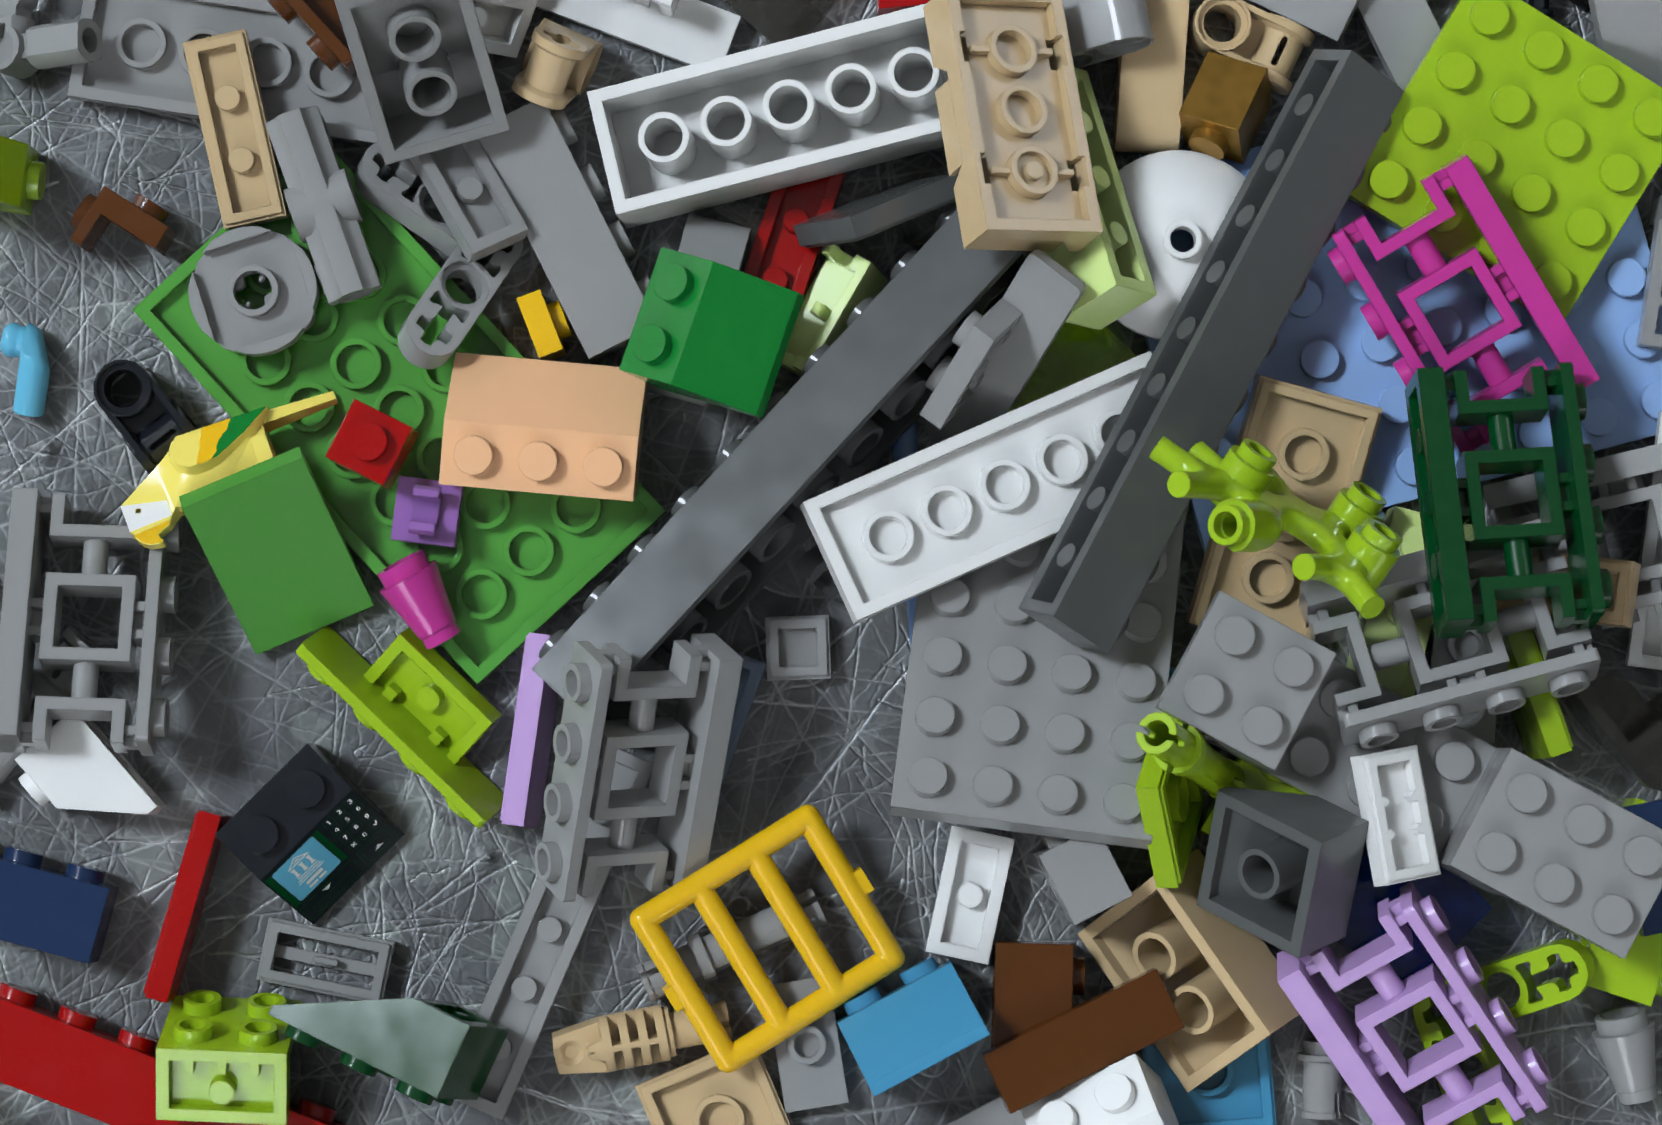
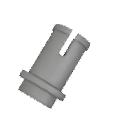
[1297,1038,1343,1120]

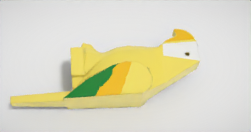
[120,391,338,550]

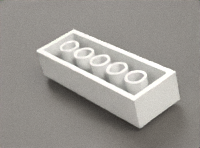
[587,3,948,229]

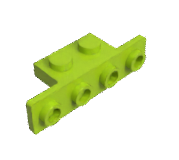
[296,626,504,828]

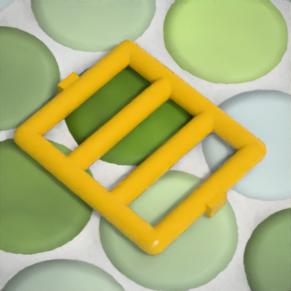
[629,804,905,1073]

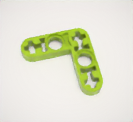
[1413,938,1595,1125]

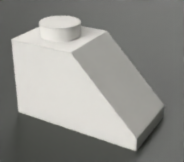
[14,720,166,815]

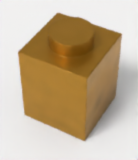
[1179,51,1272,164]

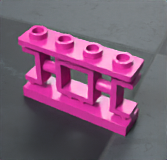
[1327,154,1600,454]

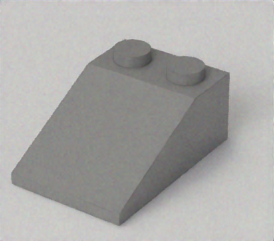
[334,0,510,165]

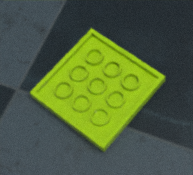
[1349,0,1662,319]

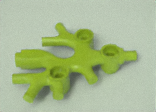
[1149,436,1402,619]

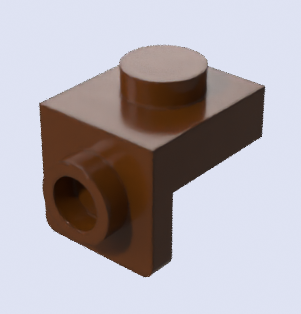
[70,186,178,256]

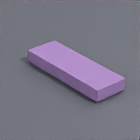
[500,632,558,828]

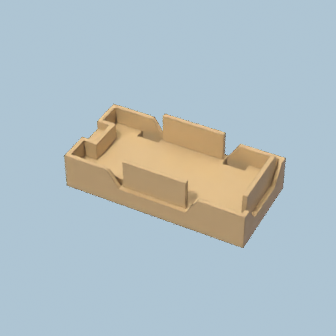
[923,0,1103,252]

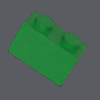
[619,247,805,418]

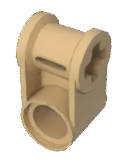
[1187,0,1315,95]
[512,18,603,110]

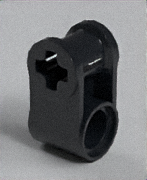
[93,360,199,474]

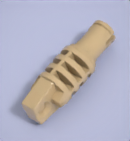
[552,1000,733,1074]

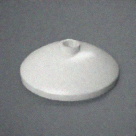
[1117,150,1245,341]

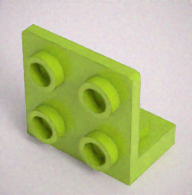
[156,990,302,1125]

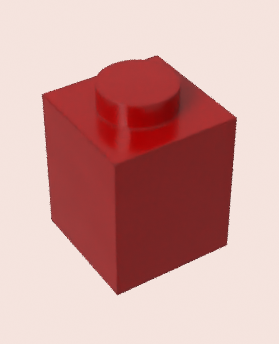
[325,399,419,491]

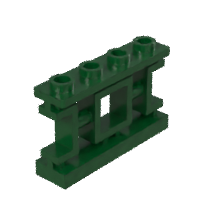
[1405,362,1612,639]

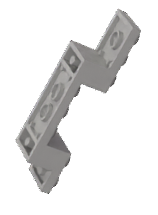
[1155,591,1662,959]

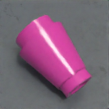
[377,549,461,650]

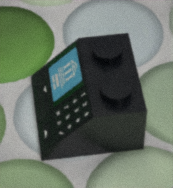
[215,743,405,924]

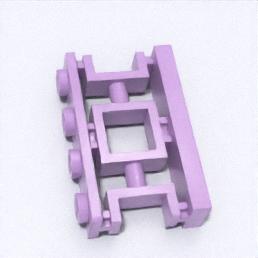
[1277,881,1552,1125]

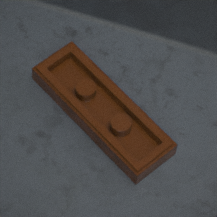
[980,968,1185,1114]

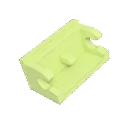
[781,244,887,377]

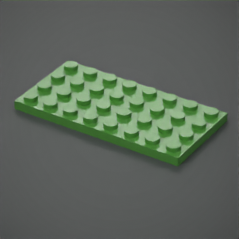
[132,153,667,685]

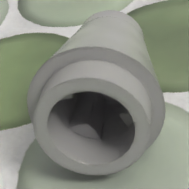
[1591,1005,1658,1105]

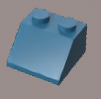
[837,956,990,1097]

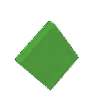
[179,446,374,655]

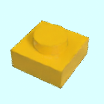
[516,289,572,360]

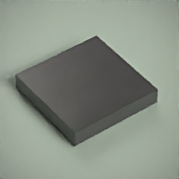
[793,174,958,248]

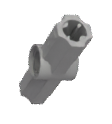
[265,105,382,306]

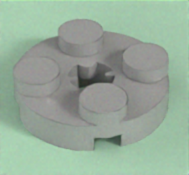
[188,226,320,357]

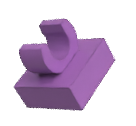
[391,476,464,549]

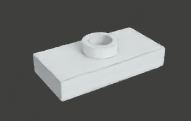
[1350,745,1441,887]

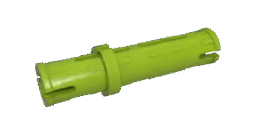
[1136,712,1245,798]

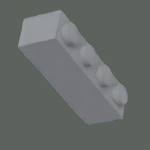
[478,102,650,364]

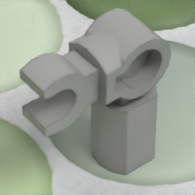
[0,0,102,79]

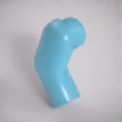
[0,323,51,417]

